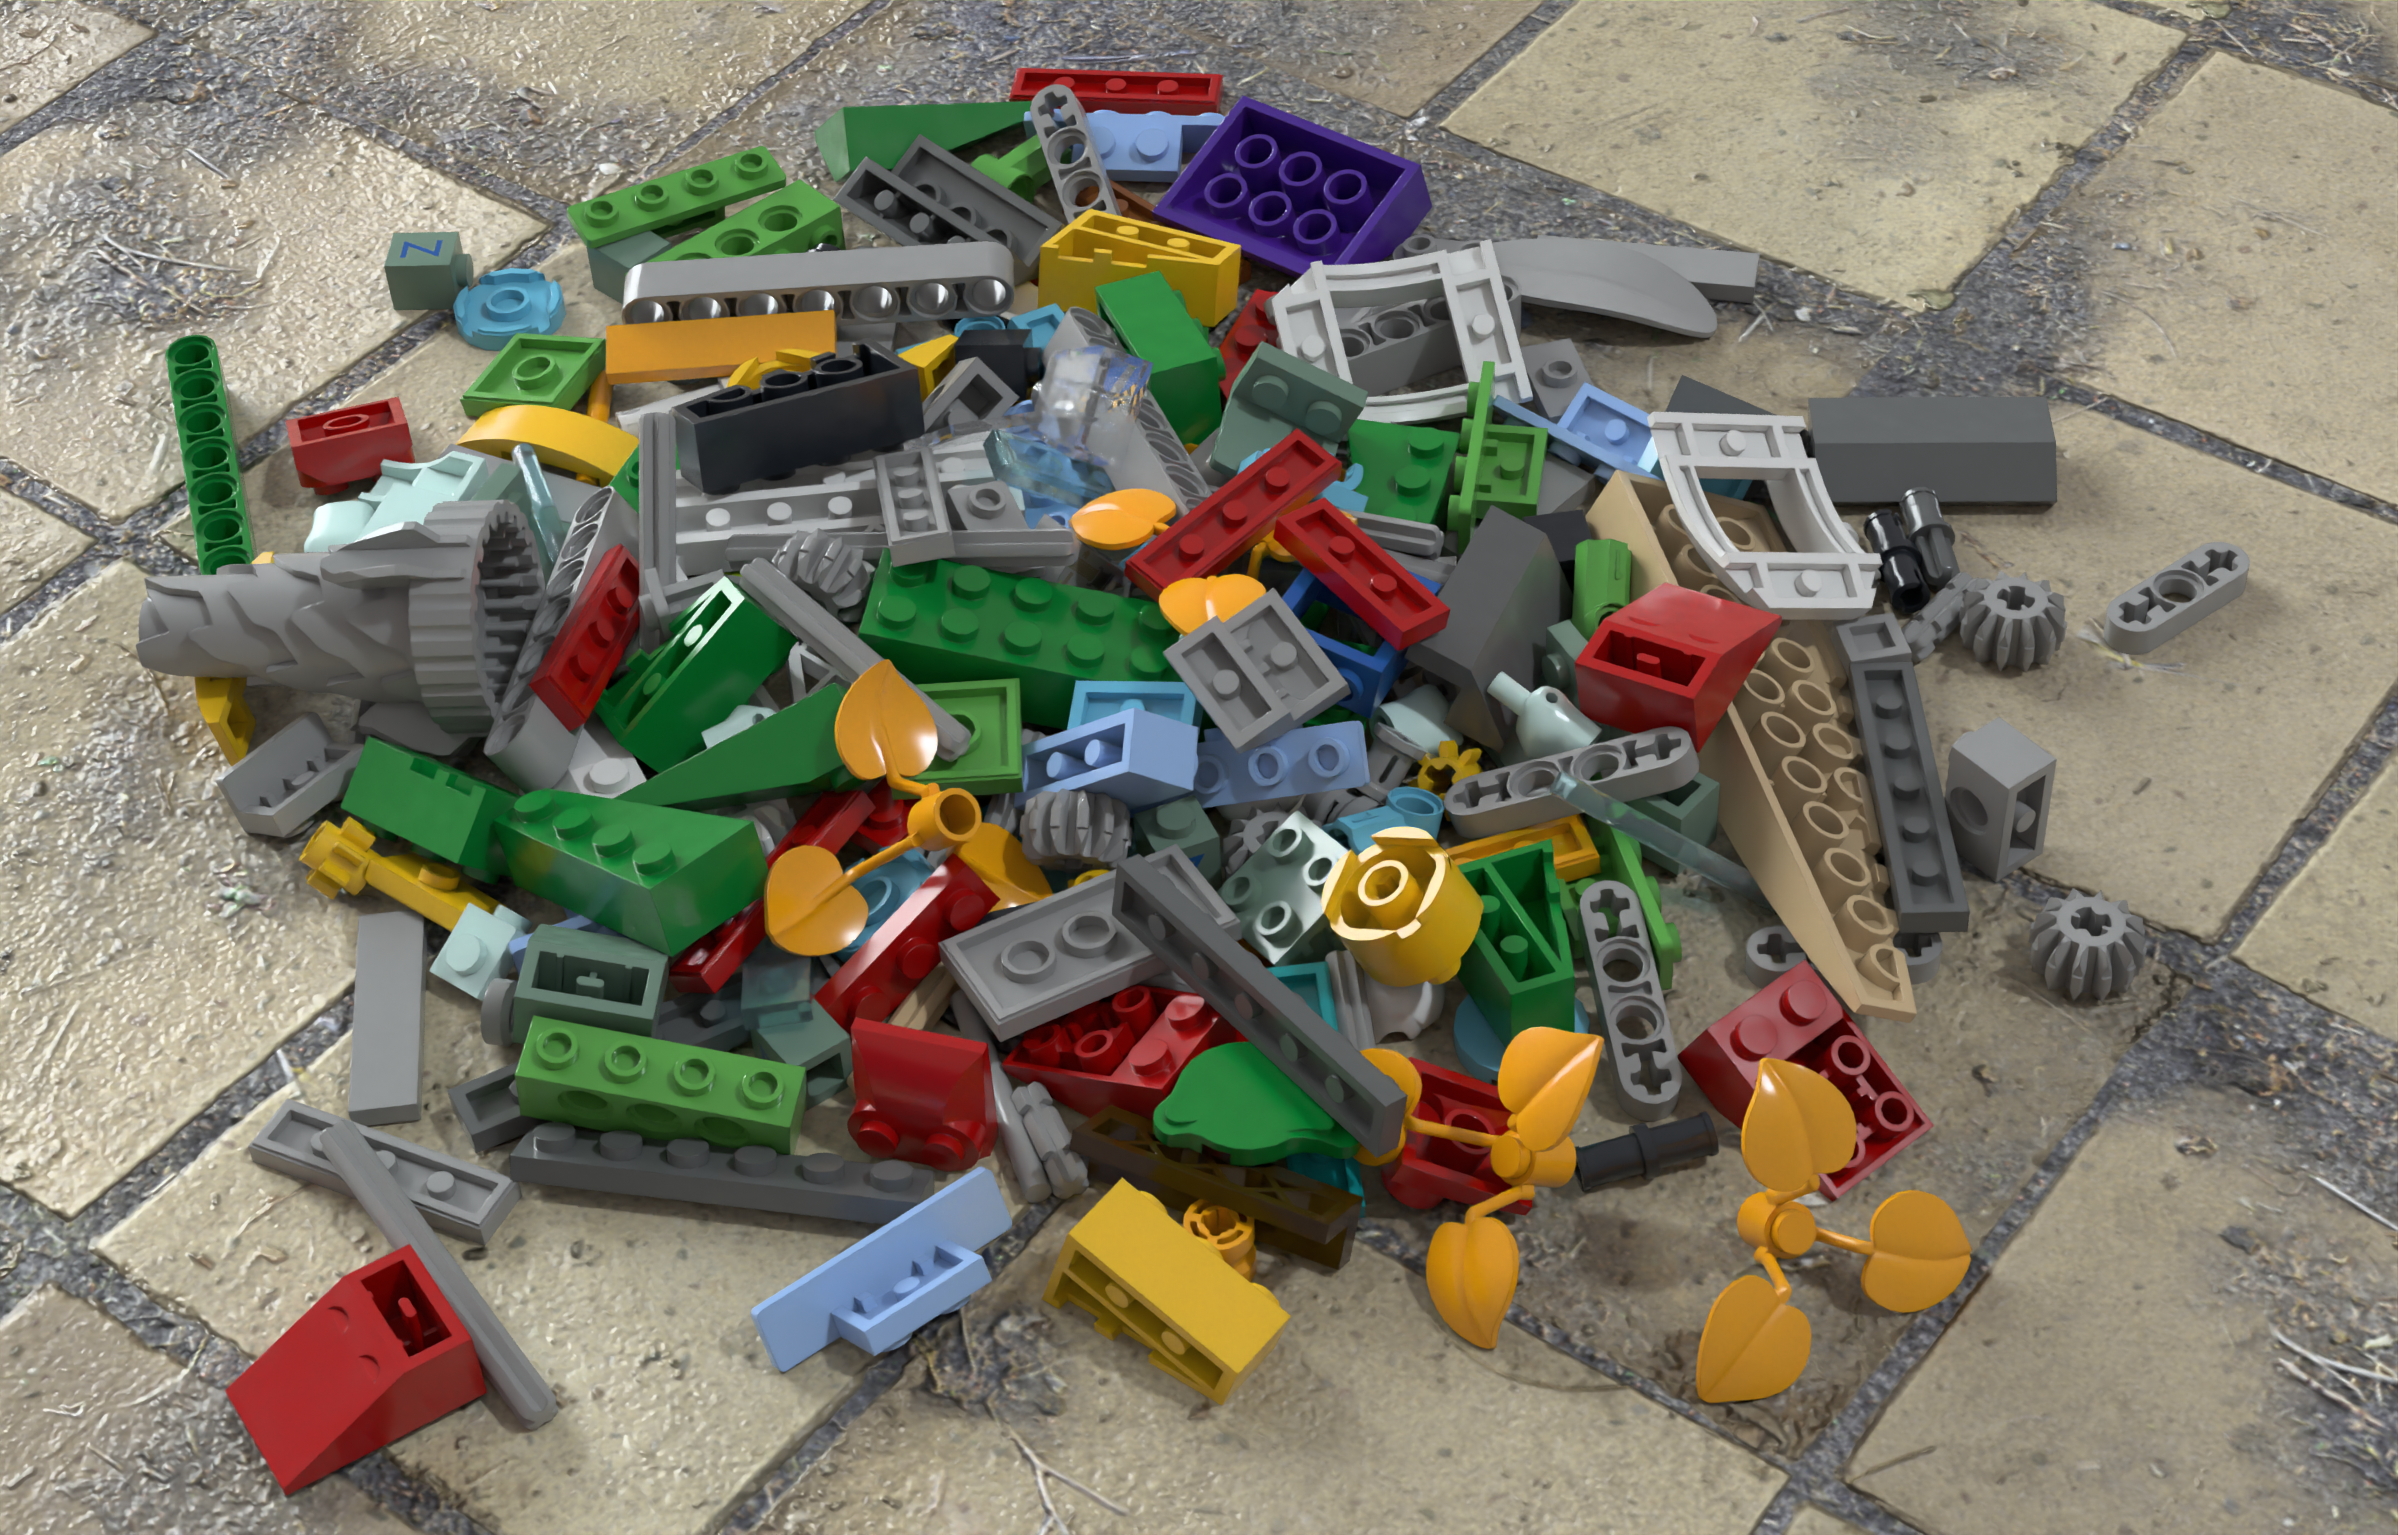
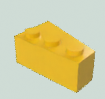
[1037,209,1241,327]
[1042,1178,1291,1406]

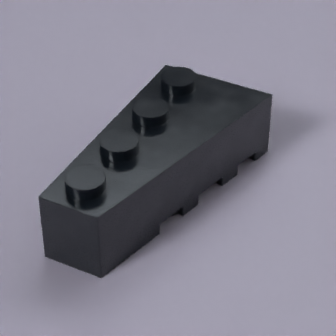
[671,337,926,495]

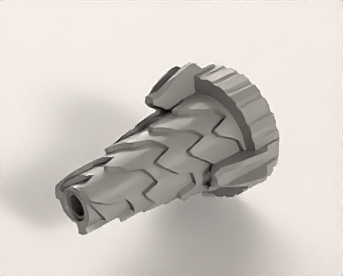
[136,500,545,758]

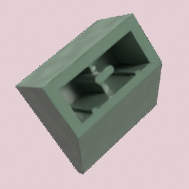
[513,924,672,1044]

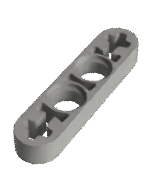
[1030,84,1122,224]
[1444,726,1700,839]
[1577,880,1682,1122]

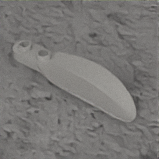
[1393,234,1718,338]

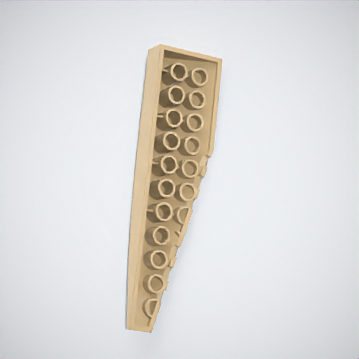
[1585,469,1917,1023]

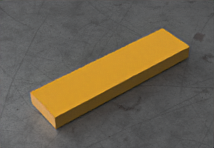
[606,310,837,385]

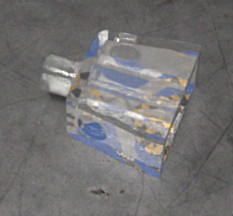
[1030,345,1153,473]

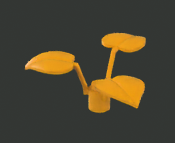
[1068,489,1358,636]
[764,659,1054,957]
[1353,1027,1604,1349]
[1696,1058,1972,1403]

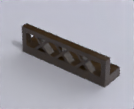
[1069,1105,1363,1271]

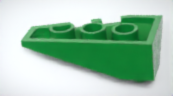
[613,682,867,812]

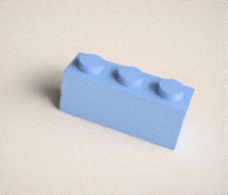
[1014,707,1199,811]

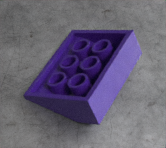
[1151,95,1432,279]

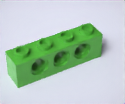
[625,179,846,276]
[515,1015,807,1155]

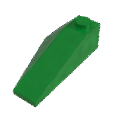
[814,101,1032,182]

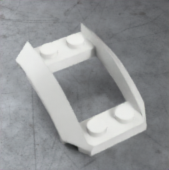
[1272,239,1533,425]
[1647,412,1883,620]

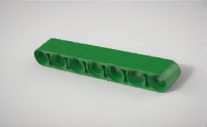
[165,335,258,575]

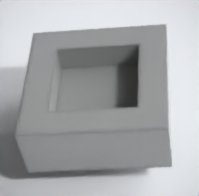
[1831,613,1912,676]

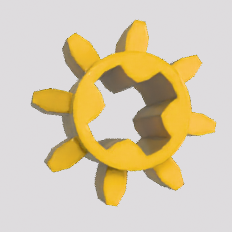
[1408,740,1483,821]
[299,817,382,900]

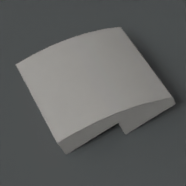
[1163,588,1351,754]

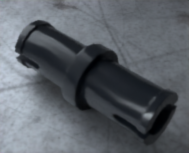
[1863,509,1931,614]
[1574,1111,1719,1192]

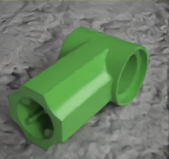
[970,134,1072,204]
[1569,539,1632,642]

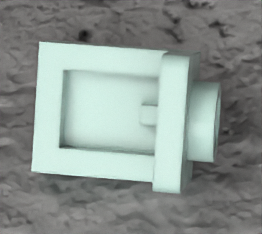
[429,902,533,1002]

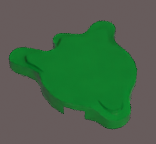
[1153,1041,1361,1166]

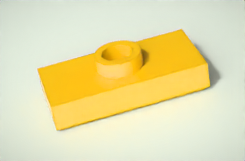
[364,853,506,932]

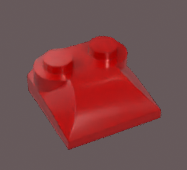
[285,397,415,495]
[847,1017,999,1172]
[1381,1057,1532,1216]

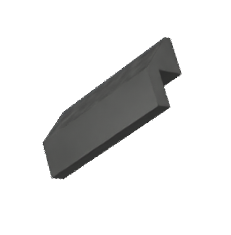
[833,134,1066,286]
[1808,397,2057,507]
[1404,505,1573,753]

